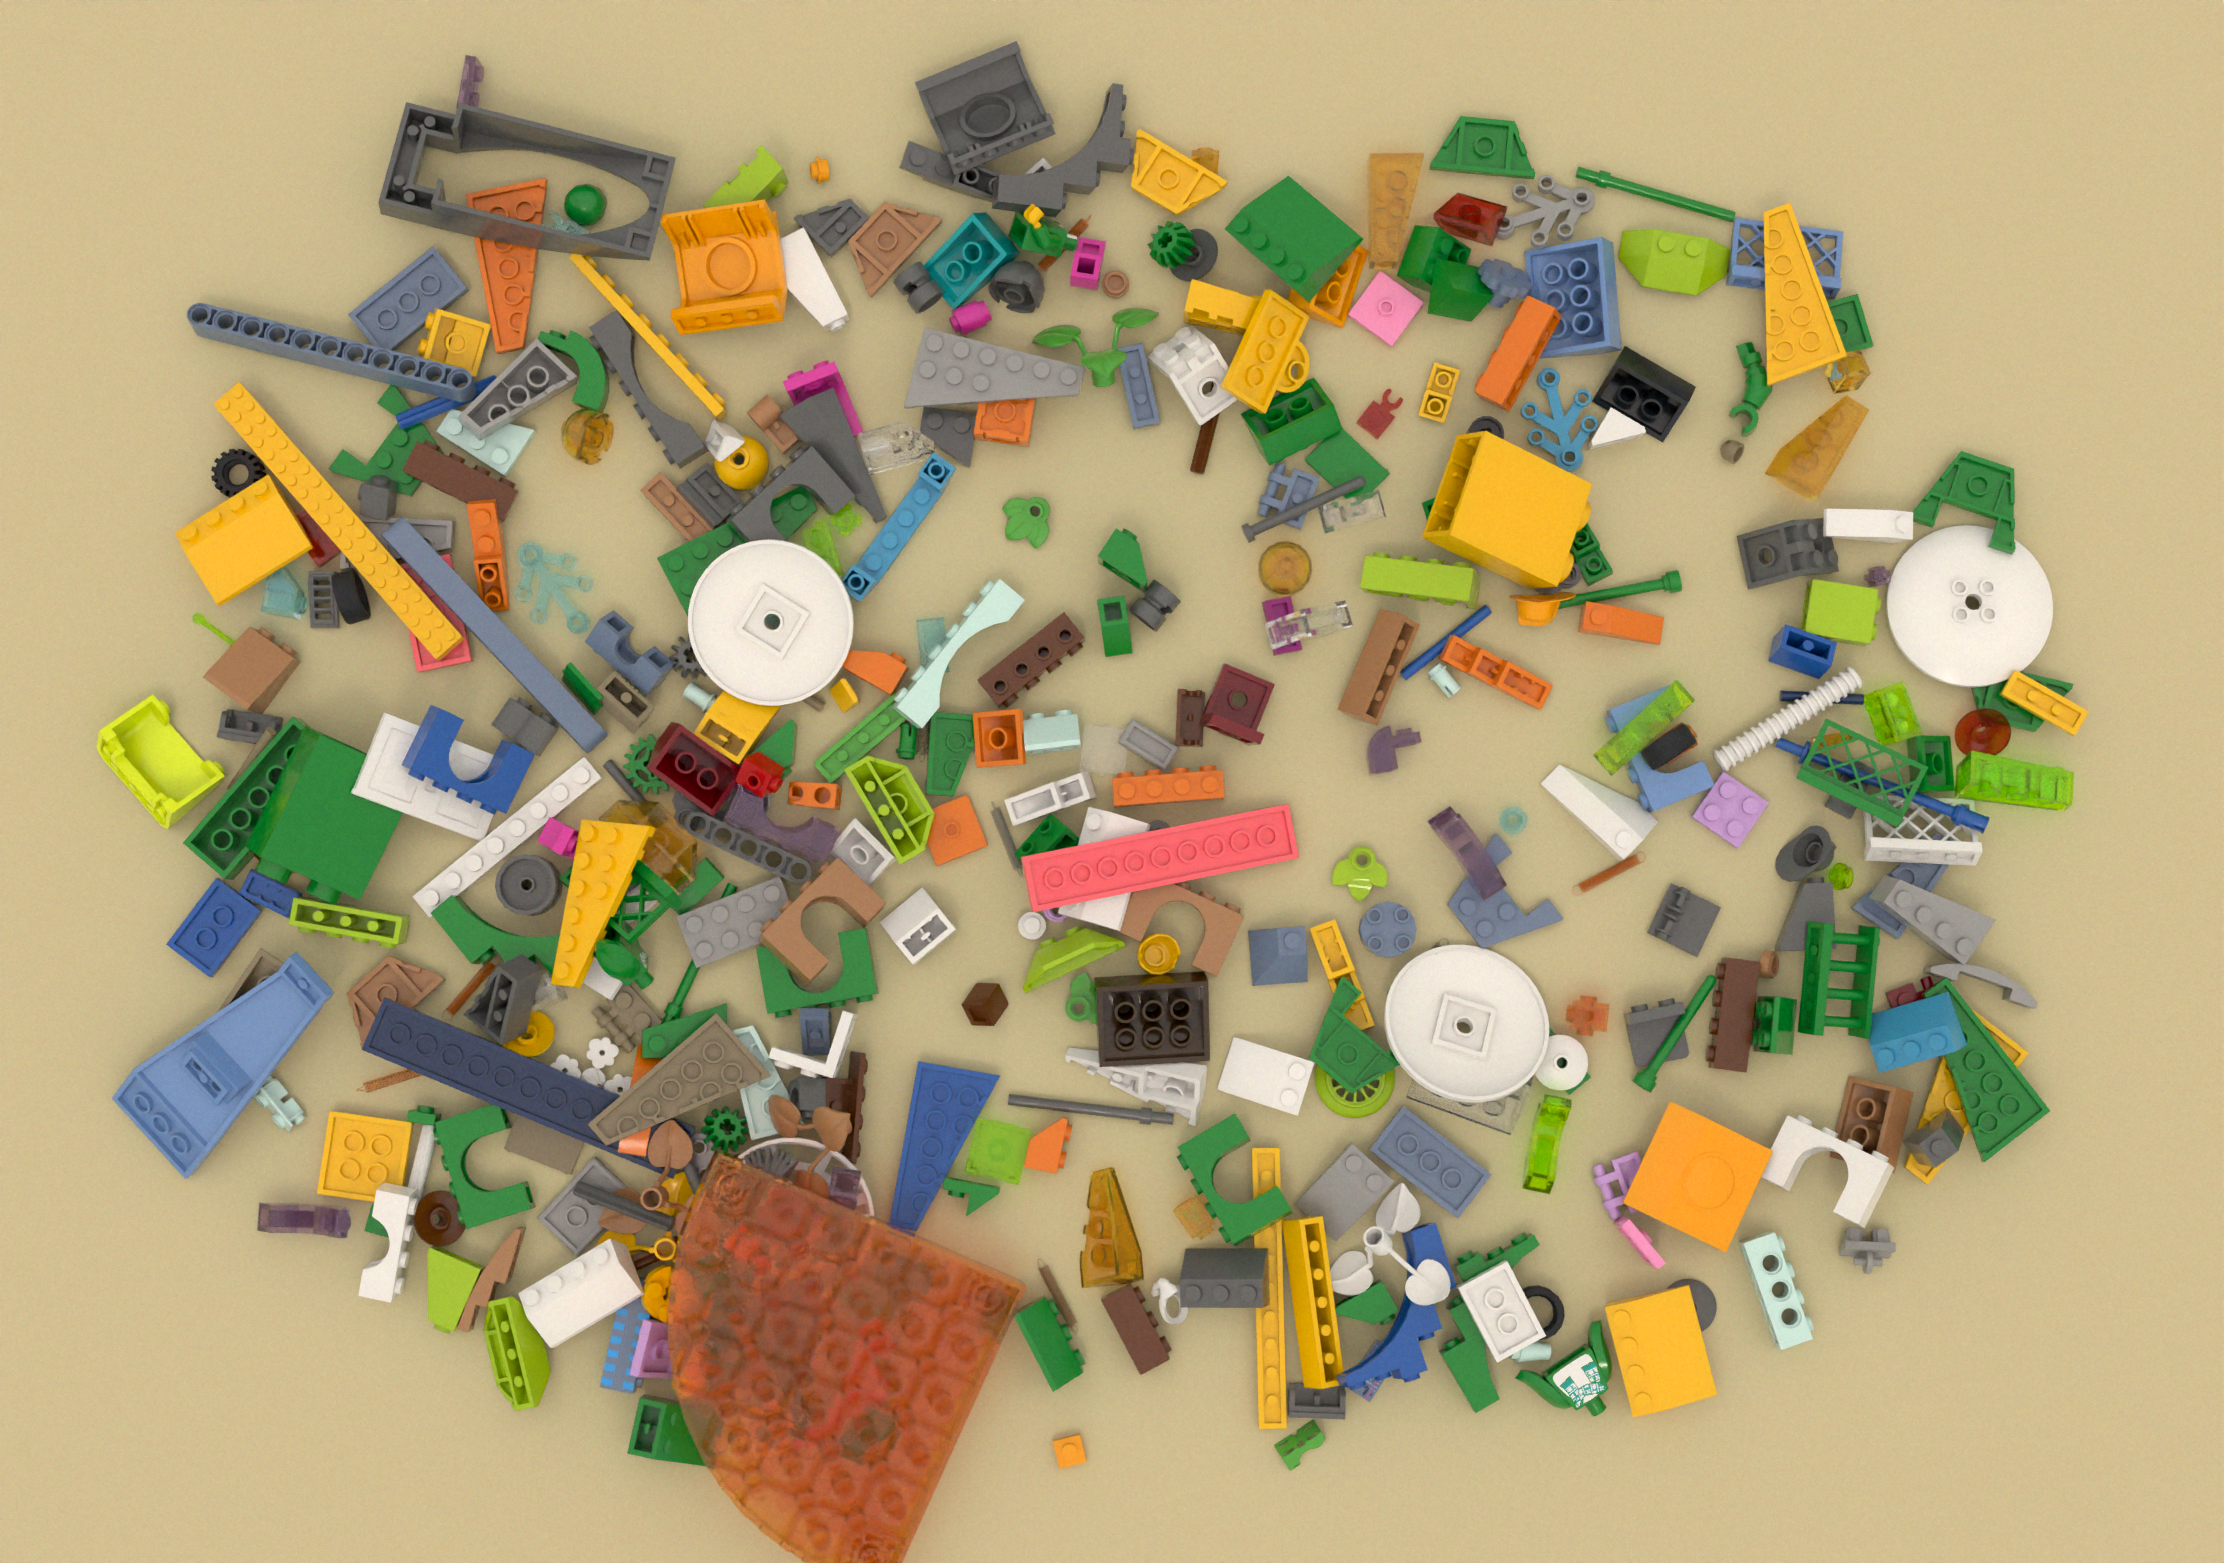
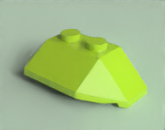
[1618,229,1731,296]
[844,756,935,865]
[1023,926,1126,993]
[483,1296,551,1411]

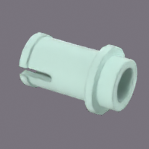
[1428,662,1461,698]
[683,682,717,713]

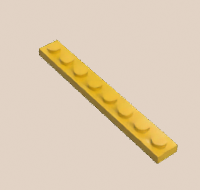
[569,254,727,421]

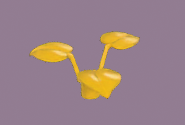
[595,1172,708,1296]

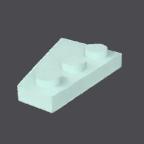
[436,409,536,477]

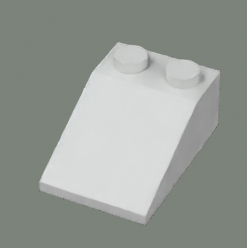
[1217,1037,1314,1116]

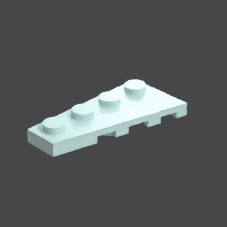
[732,1026,804,1140]

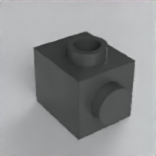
[358,475,398,520]

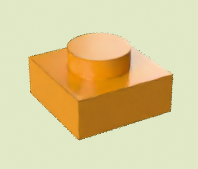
[1053,1433,1087,1469]

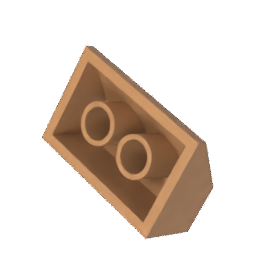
[1830,1076,1914,1173]

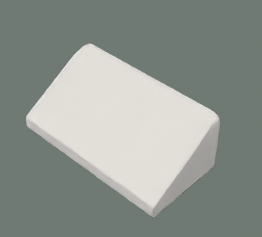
[704,420,745,462]

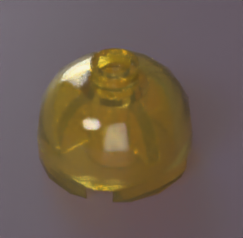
[561,408,614,465]
[1258,541,1313,596]

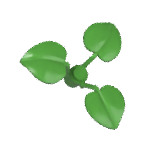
[1032,308,1159,387]

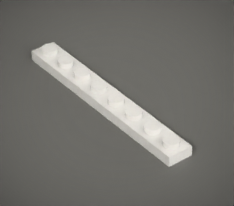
[412,757,603,918]

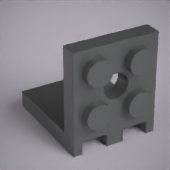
[1737,518,1839,589]

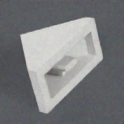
[1588,408,1646,450]

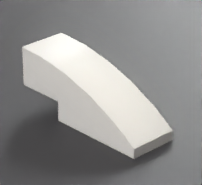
[1004,772,1097,826]

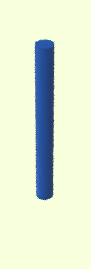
[1400,605,1492,680]

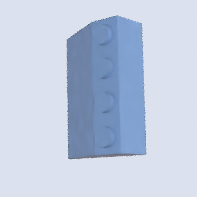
[1525,237,1622,359]

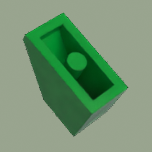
[749,719,797,779]
[1335,1279,1399,1325]

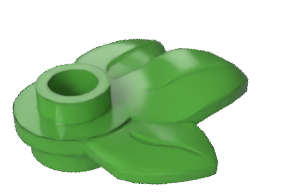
[1002,497,1050,548]
[1065,973,1096,1024]

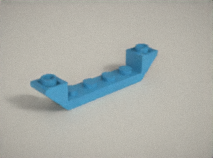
[842,452,956,602]

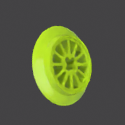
[1315,1065,1395,1118]

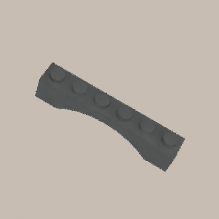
[589,310,708,469]

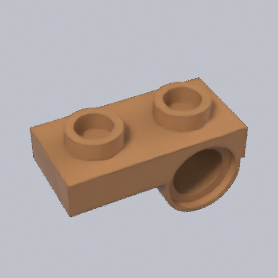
[747,395,799,455]

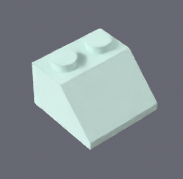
[1023,710,1081,755]

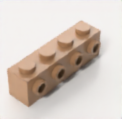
[1338,609,1420,726]

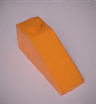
[1578,601,1664,645]
[841,650,909,696]

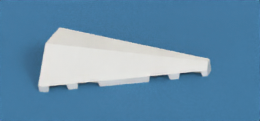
[1065,1047,1207,1126]

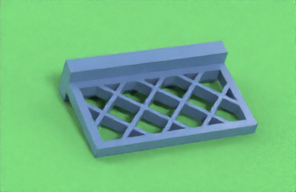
[1726,218,1843,299]

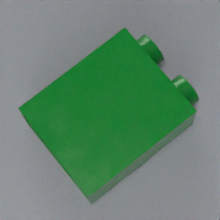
[246,726,403,905]

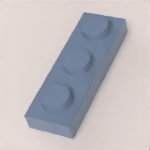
[1117,343,1160,430]

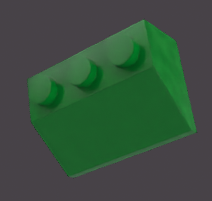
[1241,378,1342,466]
[1014,1295,1086,1392]

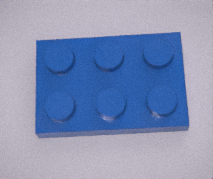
[166,878,263,977]

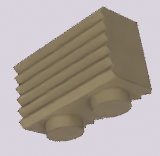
[596,671,654,734]

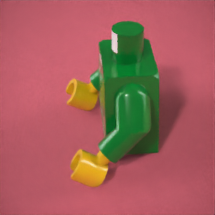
[1008,204,1077,257]

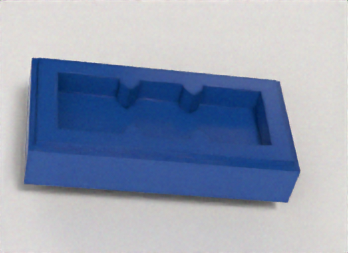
[239,869,303,918]

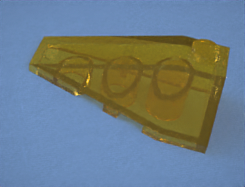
[1765,396,1869,502]

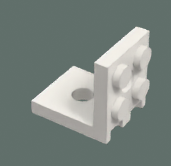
[1147,325,1238,426]
[769,1010,858,1078]

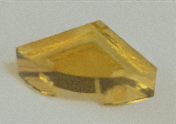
[1812,733,1852,748]

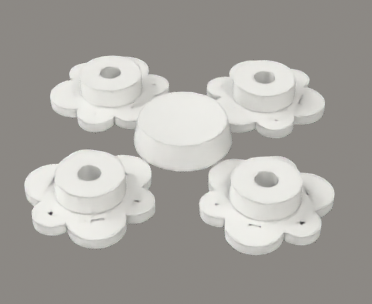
[550,1037,632,1095]

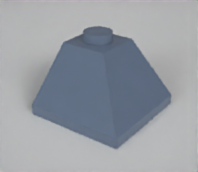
[1248,926,1308,986]

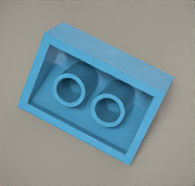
[1870,992,1967,1073]

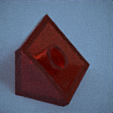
[1433,193,1507,246]

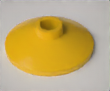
[501,1010,555,1057]

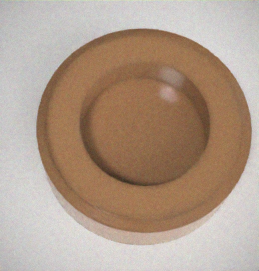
[1759,950,1779,979]

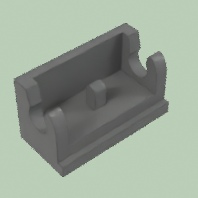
[217,709,283,744]
[1288,1383,1346,1419]

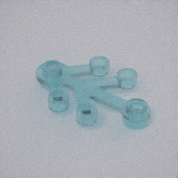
[514,542,593,634]

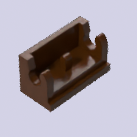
[1175,689,1205,747]

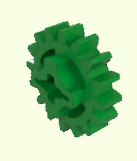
[623,734,670,795]

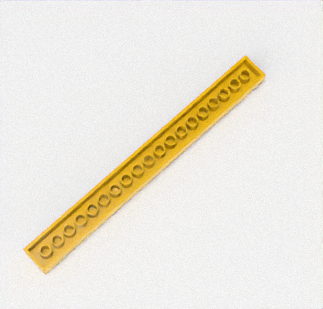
[213,382,465,661]

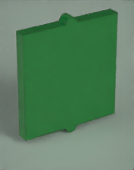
[562,662,603,715]

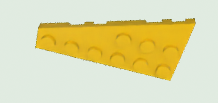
[1763,203,1847,387]

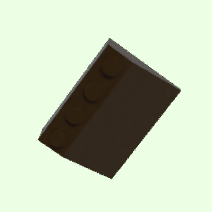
[1094,971,1210,1067]

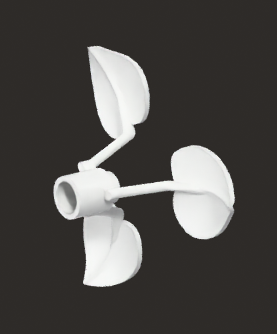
[1330,1183,1451,1305]

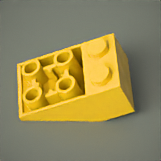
[693,690,782,766]

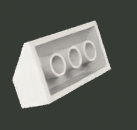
[1058,807,1151,931]
[518,1239,645,1348]

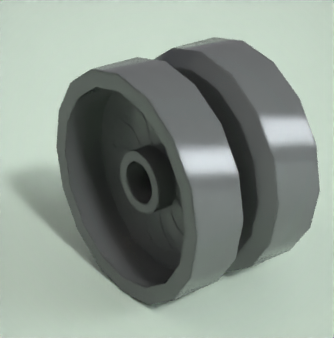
[495,854,563,916]

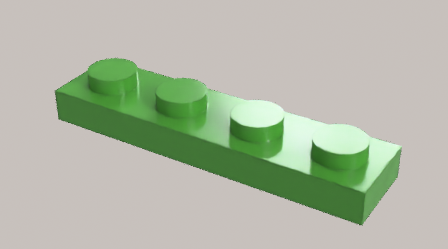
[813,692,907,784]

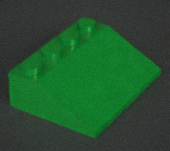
[1225,176,1363,302]

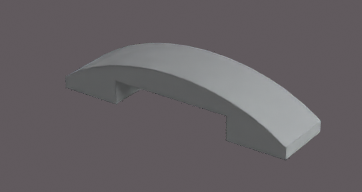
[1923,963,2038,1009]

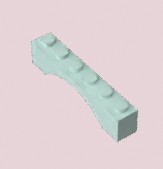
[892,579,1025,728]

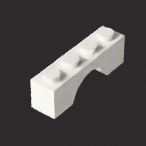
[358,1182,419,1303]

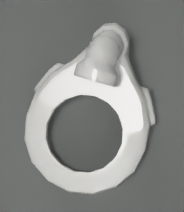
[1151,1278,1188,1325]

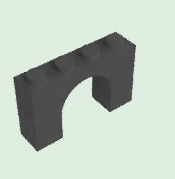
[726,446,855,543]

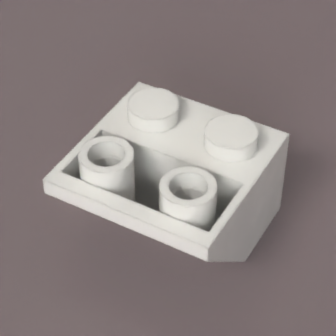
[880,887,957,965]

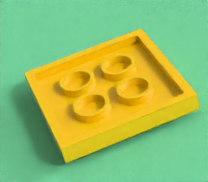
[317,1111,414,1202]

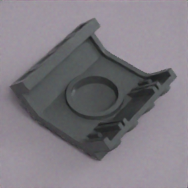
[914,41,1056,175]

